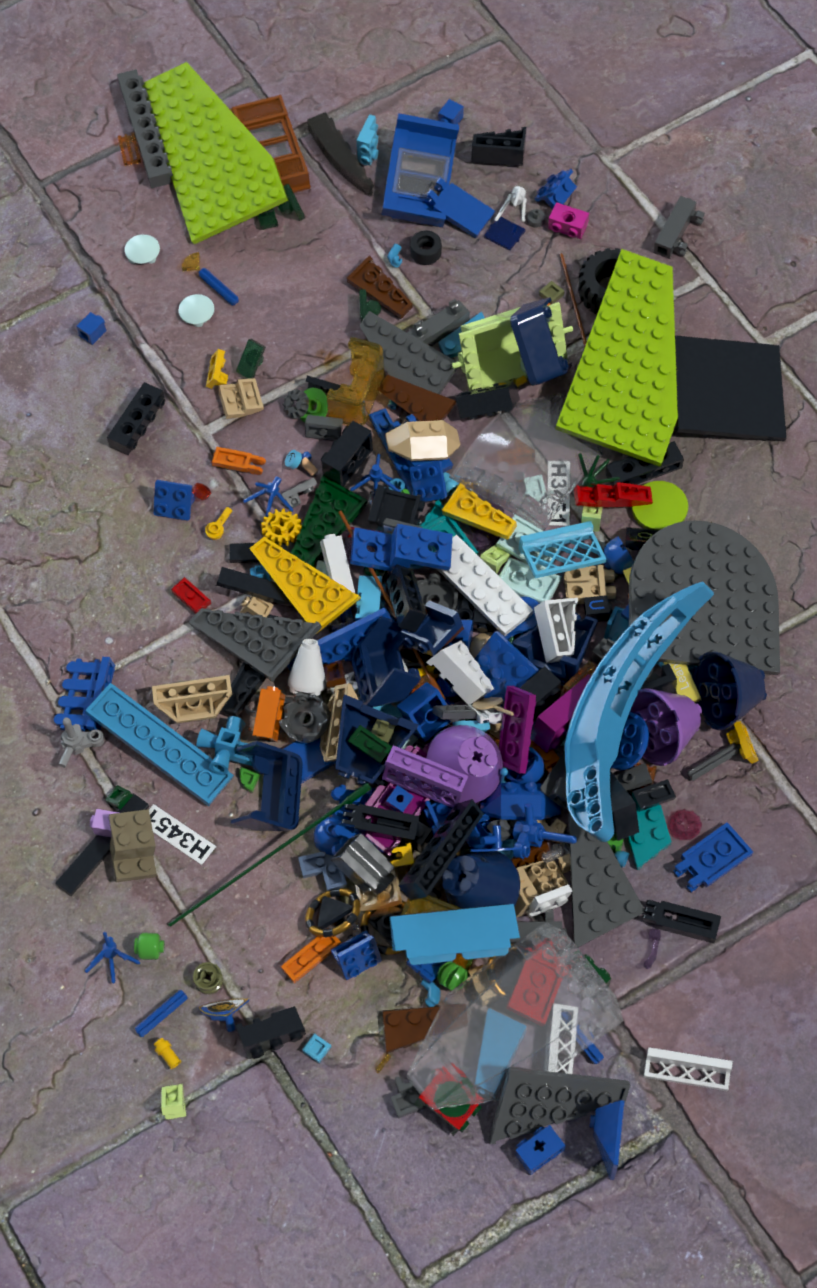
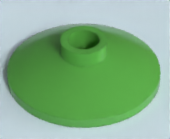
[297,388,329,422]

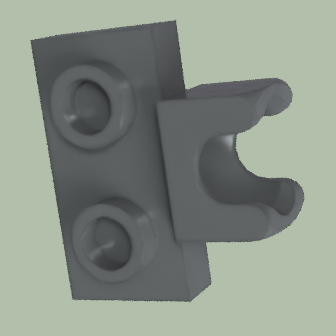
[390,1071,430,1119]

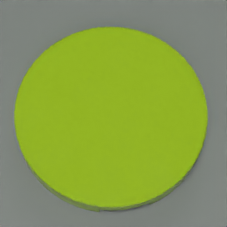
[632,481,688,530]

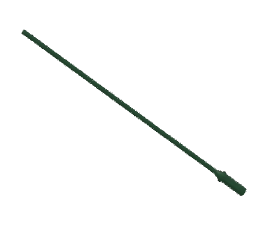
[168,783,372,927]

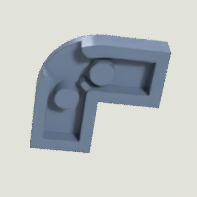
[298,852,347,891]

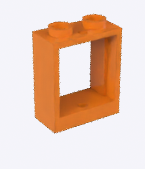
[253,686,286,742]

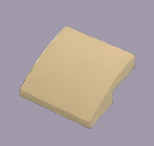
[218,378,264,419]
[355,867,402,911]

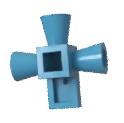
[196,716,252,775]

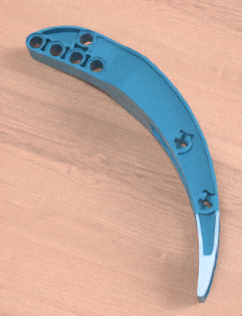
[565,582,714,842]

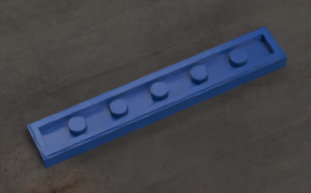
[369,408,414,495]

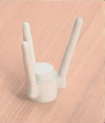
[494,186,527,222]

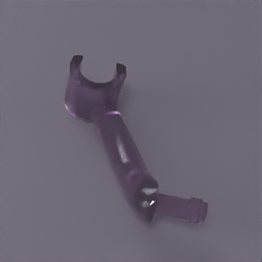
[644,928,661,969]

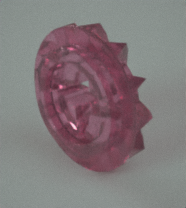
[669,809,702,840]

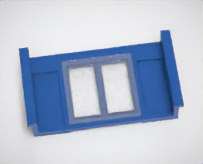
[381,113,460,227]

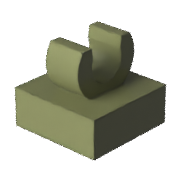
[371,719,395,744]

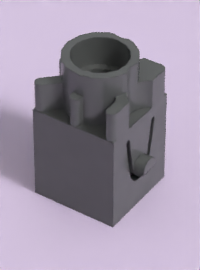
[331,834,395,895]

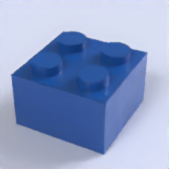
[397,682,451,742]

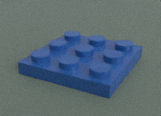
[474,631,539,707]

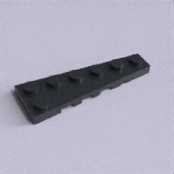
[220,614,278,717]

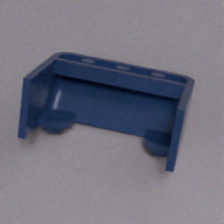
[510,297,572,386]
[231,741,303,831]

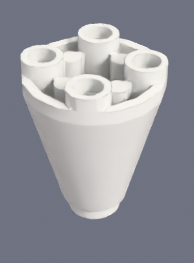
[288,639,326,696]

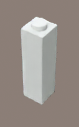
[320,534,357,605]

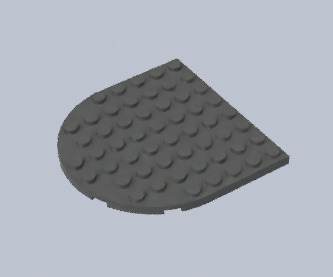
[629,520,780,675]

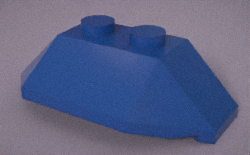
[481,782,561,820]

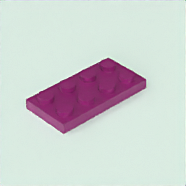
[499,686,536,773]

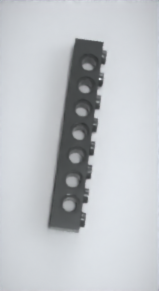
[117,69,173,189]

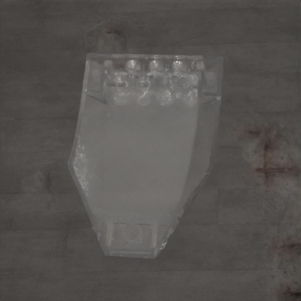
[406,922,623,1110]

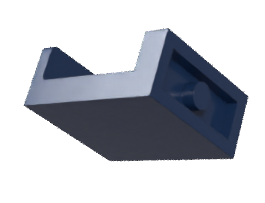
[400,600,463,657]

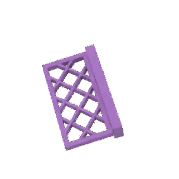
[382,745,468,808]

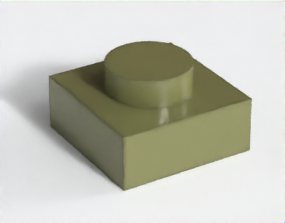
[539,281,564,304]

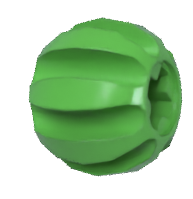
[437,961,468,992]

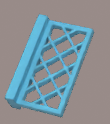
[518,521,607,578]

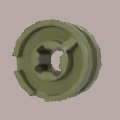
[193,962,223,994]

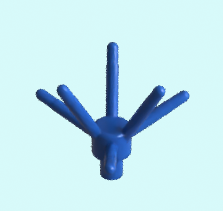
[350,454,401,496]
[243,476,293,517]
[85,932,140,984]

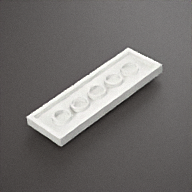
[435,535,533,637]

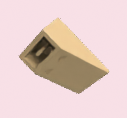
[514,857,572,917]

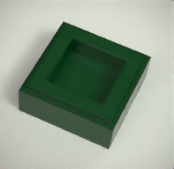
[105,785,133,810]

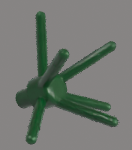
[578,453,620,487]

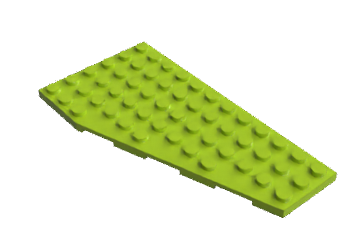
[143,62,288,245]
[555,249,678,467]

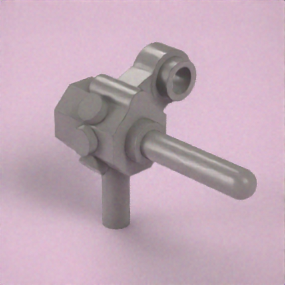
[58,718,104,768]

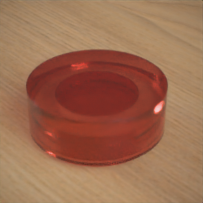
[192,483,211,500]

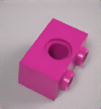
[548,202,589,239]

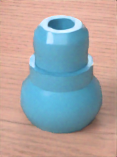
[443,472,459,496]

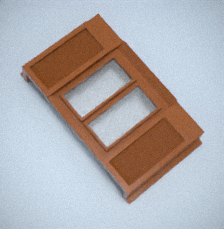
[230,95,311,195]

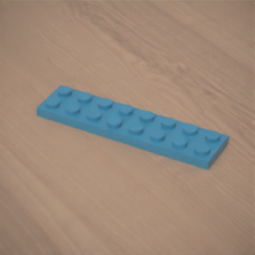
[85,683,234,806]

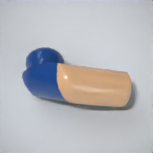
[301,451,318,477]

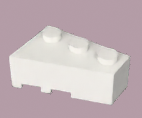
[534,598,578,663]
[427,640,494,705]

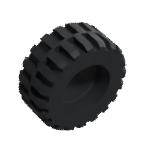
[578,248,621,314]

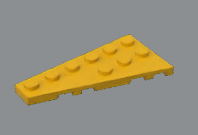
[249,537,361,634]

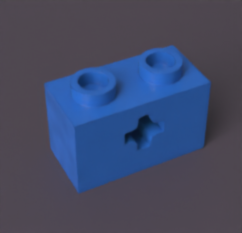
[515,1125,565,1176]

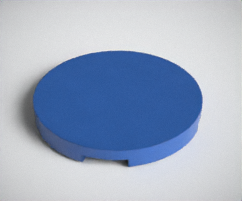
[611,712,649,770]

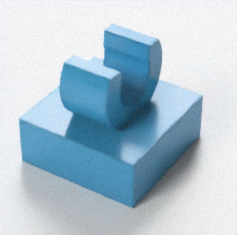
[250,565,271,581]

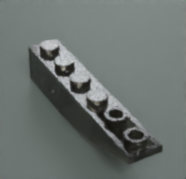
[307,112,374,197]

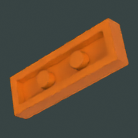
[281,928,341,984]

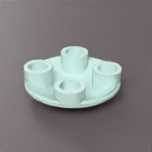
[125,235,160,264]
[179,294,215,327]

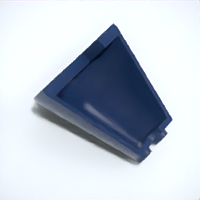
[512,612,598,686]
[335,694,419,785]

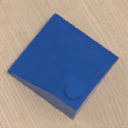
[590,1100,624,1180]

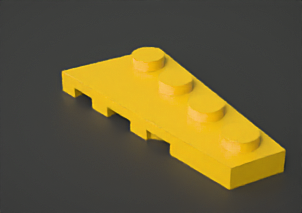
[442,483,517,540]

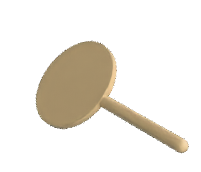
[472,697,514,716]

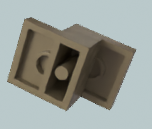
[108,809,157,882]

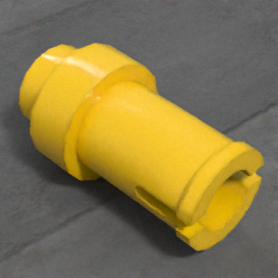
[154,1038,182,1069]

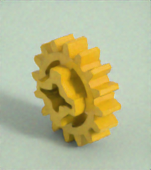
[261,508,302,546]

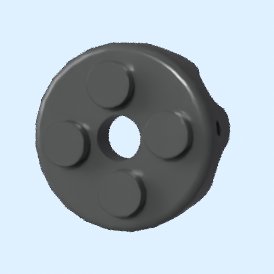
[417,574,458,611]
[279,692,330,743]

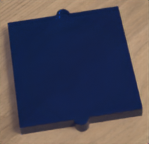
[484,216,526,251]

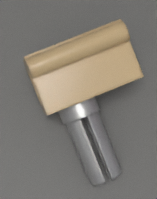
[558,842,571,873]

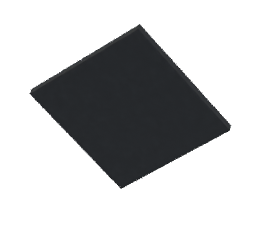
[675,335,787,441]

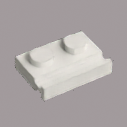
[468,704,503,724]
[526,885,572,918]

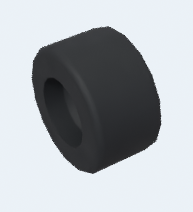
[410,230,442,265]

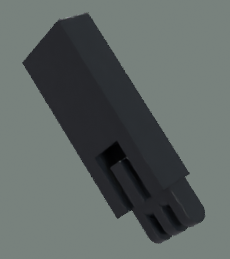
[341,804,419,844]
[642,900,721,944]

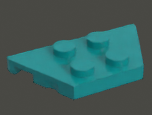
[420,500,479,556]
[628,805,671,870]

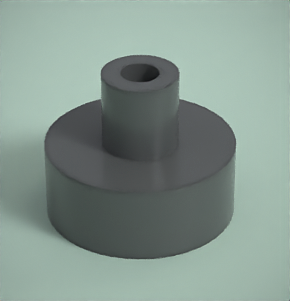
[527,209,545,228]

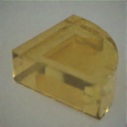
[182,252,200,271]

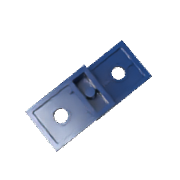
[350,524,453,572]

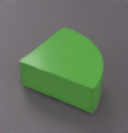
[240,767,260,793]

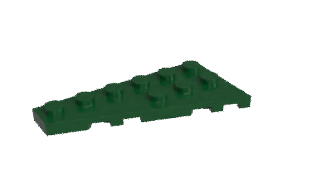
[291,475,368,567]

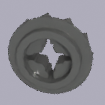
[282,389,309,419]

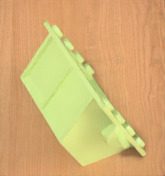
[452,302,573,391]

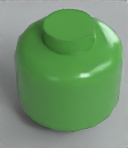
[134,933,165,960]

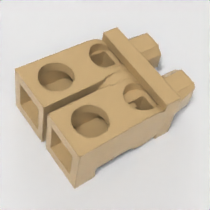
[564,565,616,604]

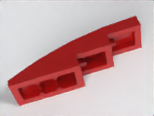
[573,482,653,507]

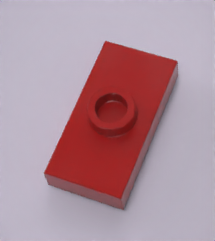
[171,577,211,614]

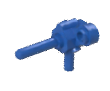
[513,804,577,859]

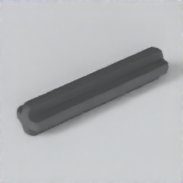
[687,743,739,781]

